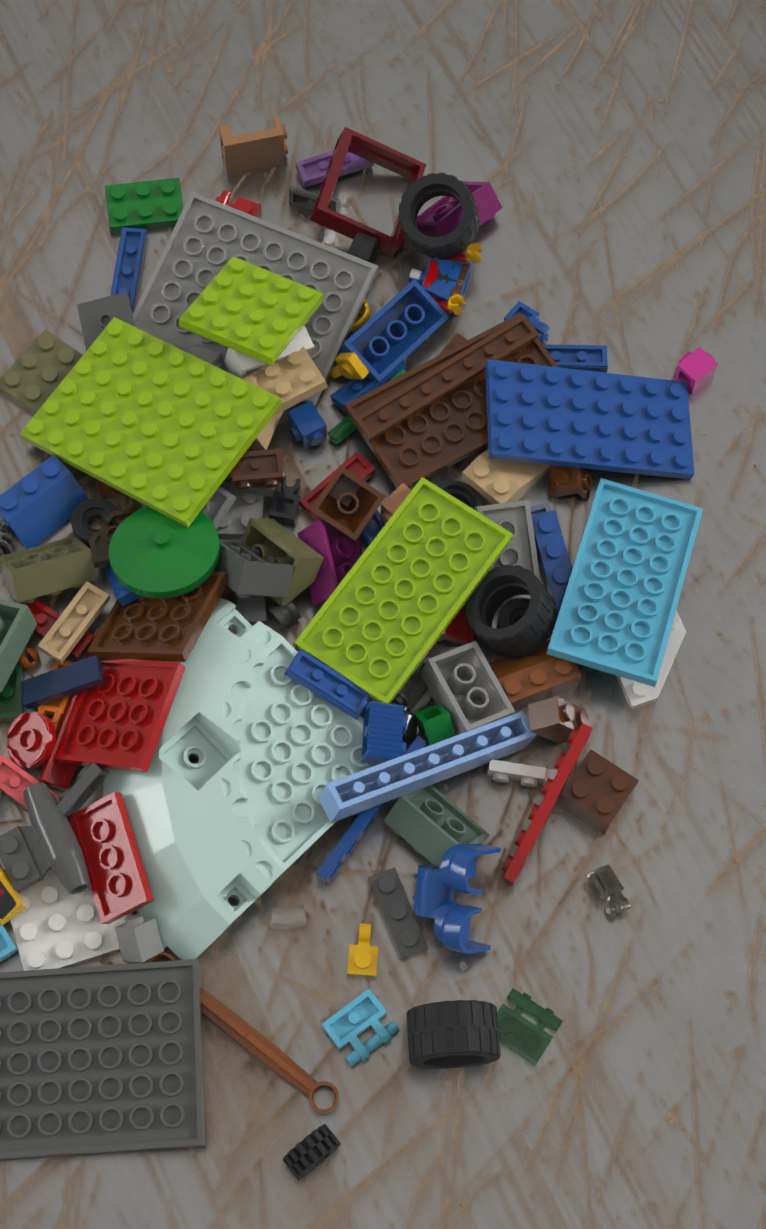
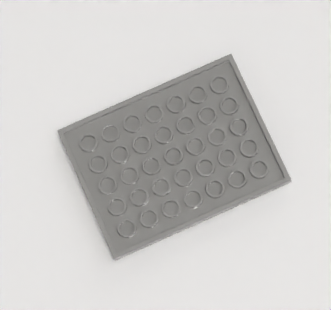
[132,192,378,406]

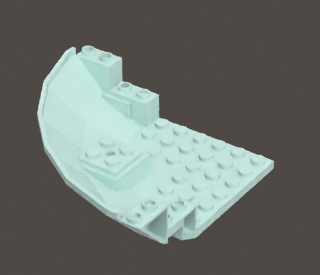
[102,598,376,960]

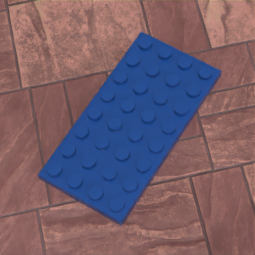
[485,359,695,479]

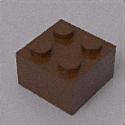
[557,749,639,835]

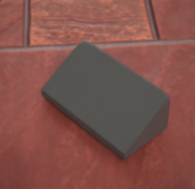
[288,186,341,212]

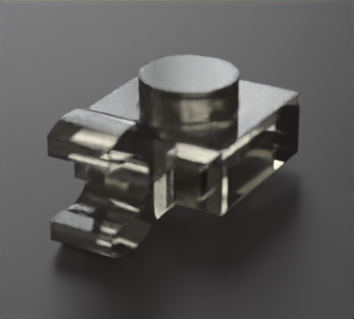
[586,864,631,919]

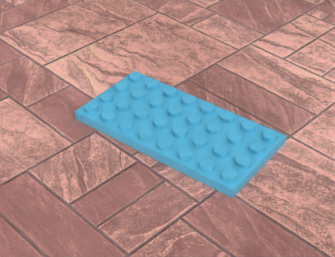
[546,478,703,687]

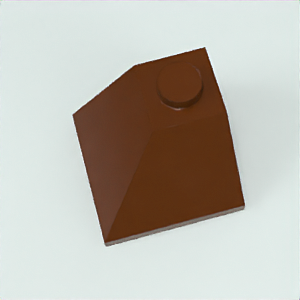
[310,466,386,541]

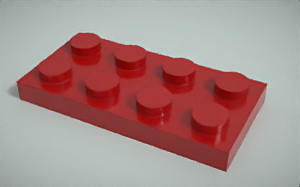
[70,792,154,924]

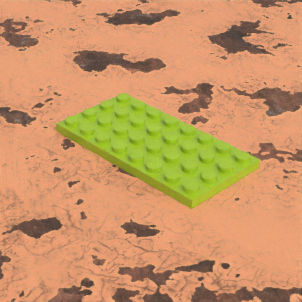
[294,477,513,704]

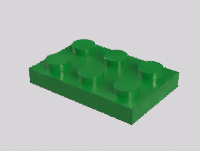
[105,178,183,233]

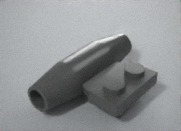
[0,782,91,895]

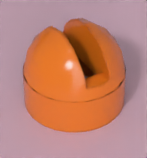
[18,647,41,672]

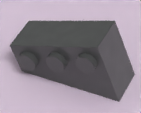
[214,539,294,598]

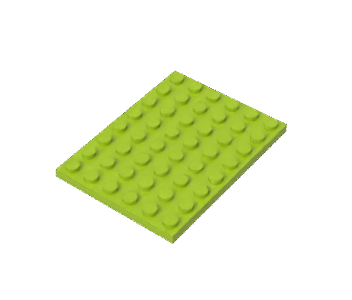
[19,317,282,527]

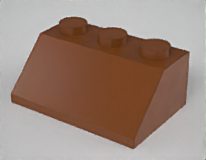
[489,639,582,711]

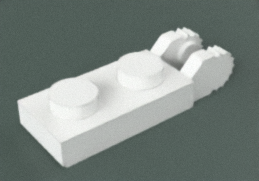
[487,759,568,787]

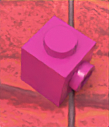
[673,347,718,394]

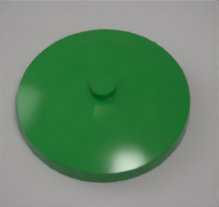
[109,507,220,599]

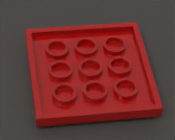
[54,659,186,773]

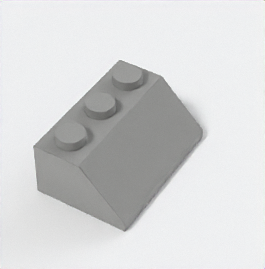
[420,641,515,735]

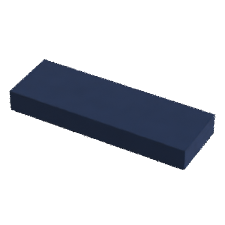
[21,655,104,709]

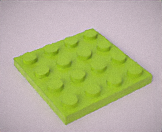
[179,256,324,366]

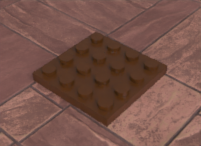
[87,572,228,662]

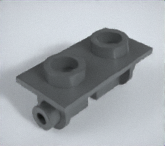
[390,656,429,712]

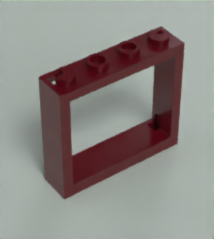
[310,127,427,257]

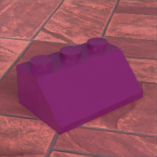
[416,181,503,237]
[297,519,363,608]

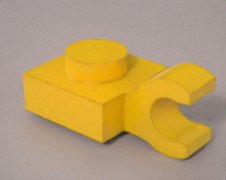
[330,352,369,379]
[347,923,379,978]

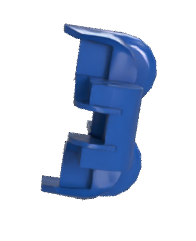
[412,844,501,954]

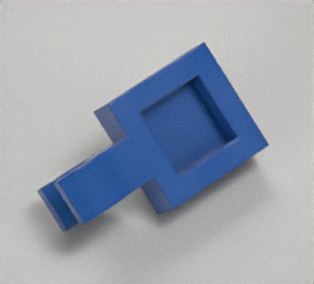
[504,301,550,343]

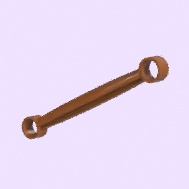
[147,952,339,1115]

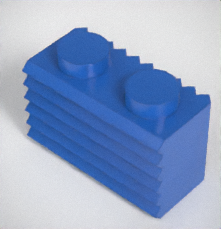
[361,701,407,765]

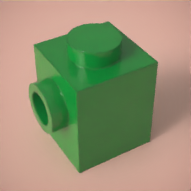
[414,703,456,747]

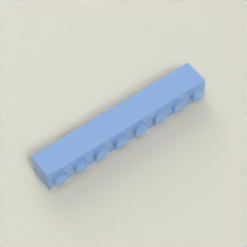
[318,711,536,823]

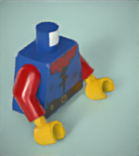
[408,243,483,317]

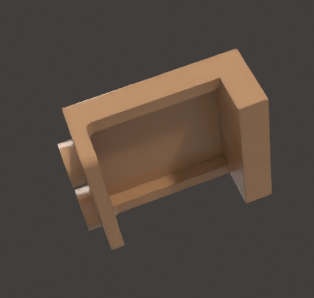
[219,115,288,176]

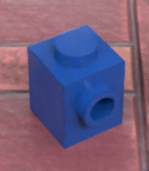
[288,401,327,448]

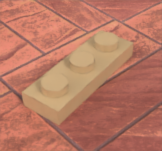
[38,581,110,664]

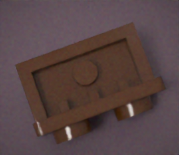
[229,449,285,490]
[549,465,592,499]

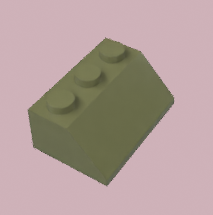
[241,518,324,606]
[0,536,97,603]

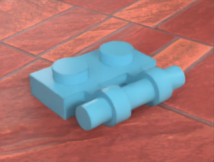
[321,989,399,1067]

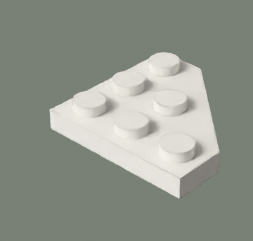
[616,610,686,710]

